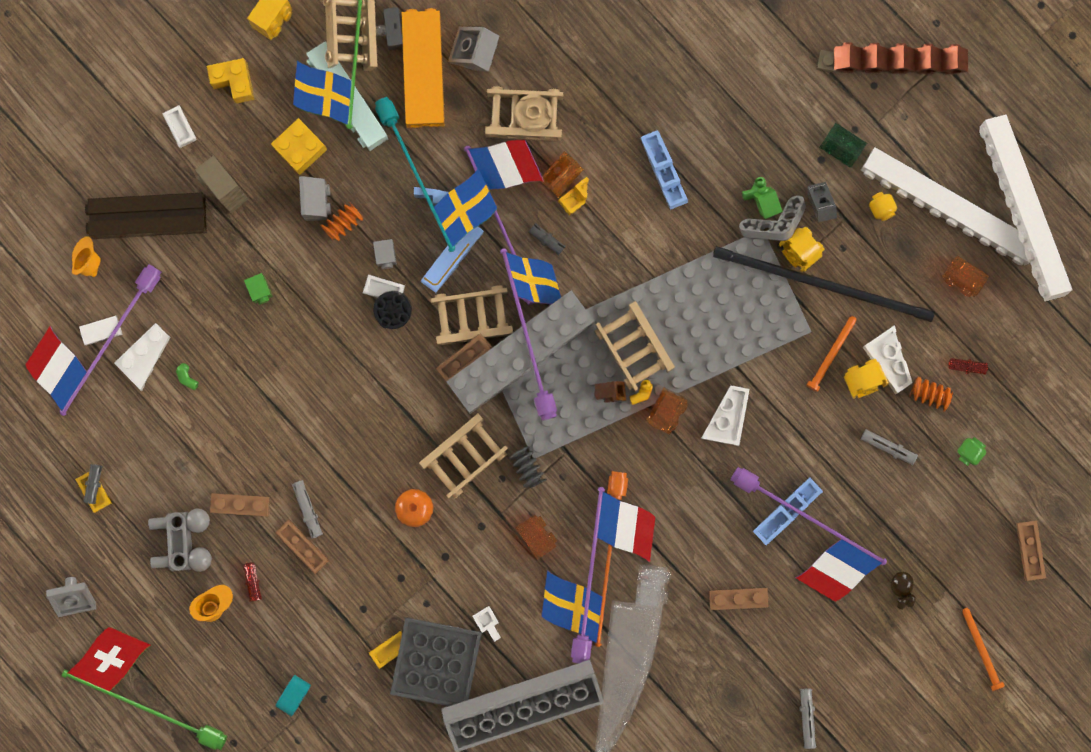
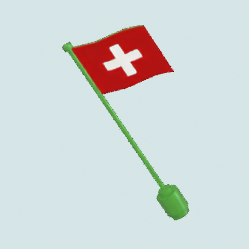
[62,627,227,750]

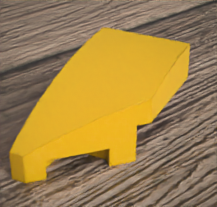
[558,177,589,216]

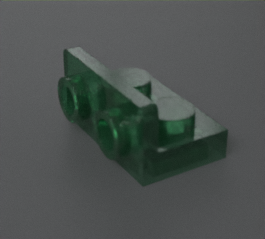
[820,123,867,168]

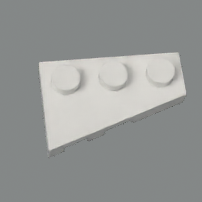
[115,323,170,391]
[863,325,913,394]
[701,386,750,446]

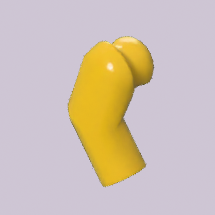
[629,380,653,405]

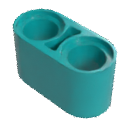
[275,675,311,717]

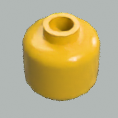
[869,192,897,221]

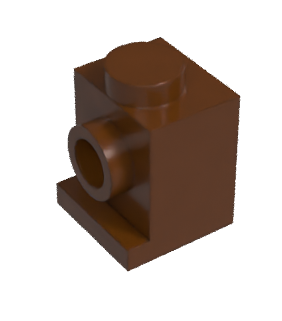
[594,381,626,403]

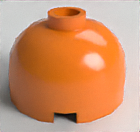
[395,489,434,527]

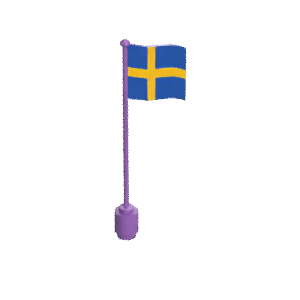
[500,249,561,421]

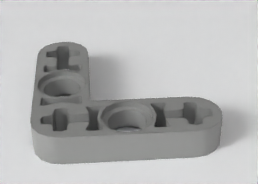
[739,196,806,241]

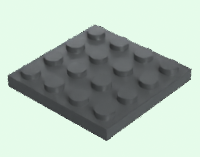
[390,617,482,706]

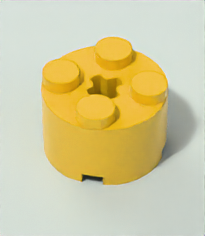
[779,227,825,272]
[844,359,889,399]

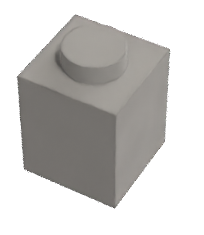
[373,239,397,269]

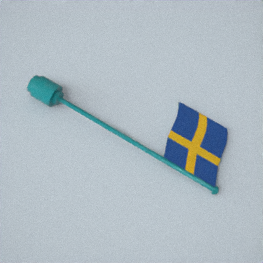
[375,97,497,252]

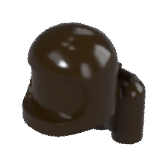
[891,572,916,610]

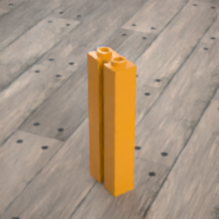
[402,8,445,128]

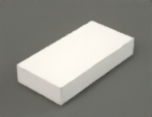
[162,105,197,148]
[363,275,405,298]
[79,316,123,345]

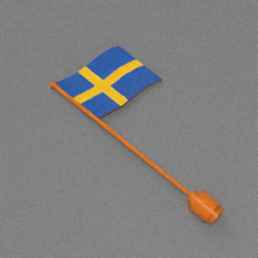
[542,471,628,647]

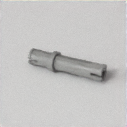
[860,429,918,466]
[292,480,323,539]
[799,688,816,749]

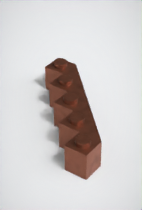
[834,42,968,75]

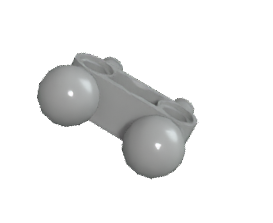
[148,508,212,572]

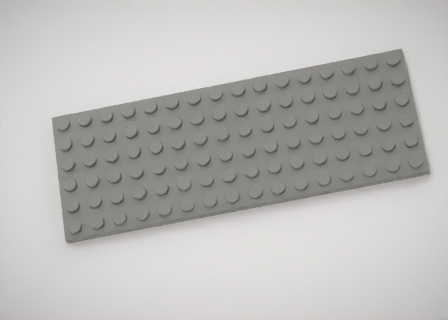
[502,230,812,458]

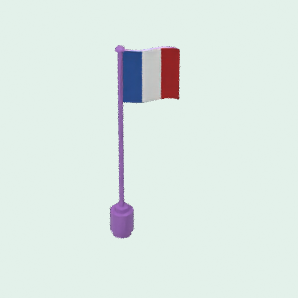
[464,140,544,305]
[25,264,162,416]
[730,467,887,602]
[571,487,655,663]

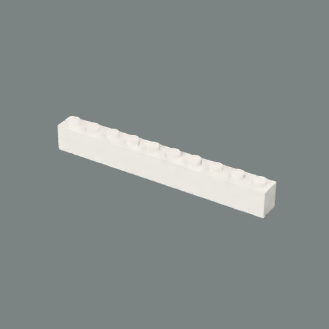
[980,115,1072,301]
[861,148,1030,266]

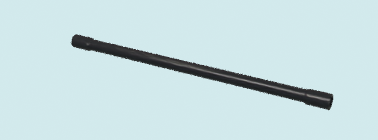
[712,246,935,322]

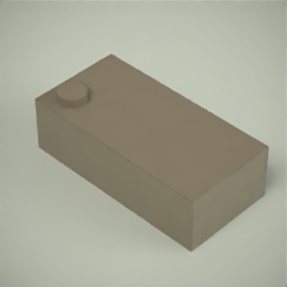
[195,155,249,213]

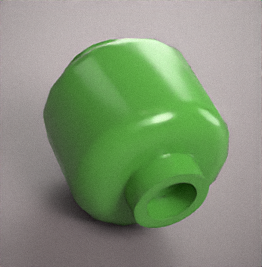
[957,437,986,466]

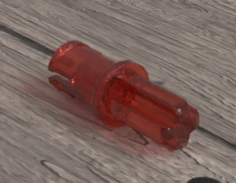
[948,358,988,375]
[243,562,262,602]

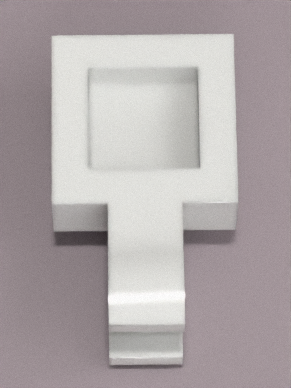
[473,606,501,642]

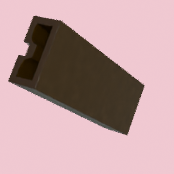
[85,192,207,239]

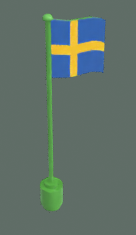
[293,0,362,129]

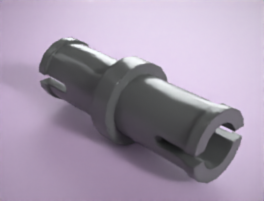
[528,223,566,256]
[83,464,103,504]

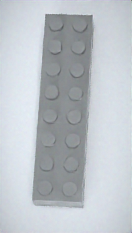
[447,290,594,414]
[442,660,604,752]

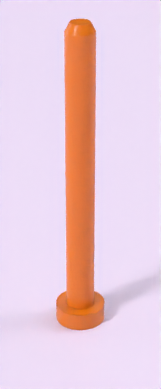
[806,316,856,392]
[962,608,1005,691]

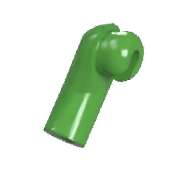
[742,177,766,201]
[176,363,199,390]

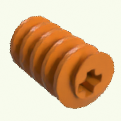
[320,203,363,241]
[909,376,953,412]

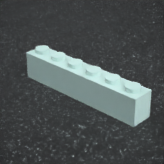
[306,41,388,151]

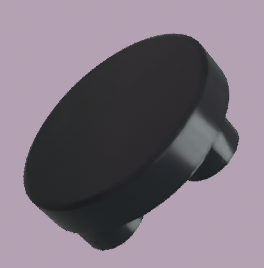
[373,290,412,329]

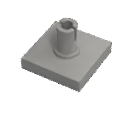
[46,577,96,617]

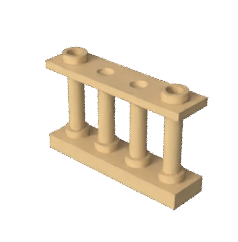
[323,0,377,71]
[485,86,563,141]
[431,285,513,346]
[594,301,675,392]
[419,414,508,499]

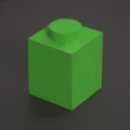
[753,187,783,219]
[244,273,273,305]

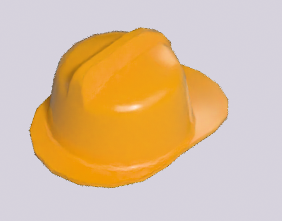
[72,236,101,277]
[189,585,233,622]

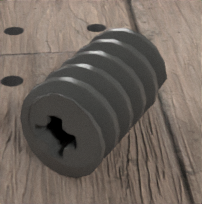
[509,446,547,488]

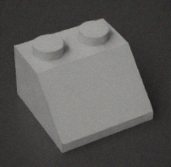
[448,27,499,72]
[299,176,331,221]

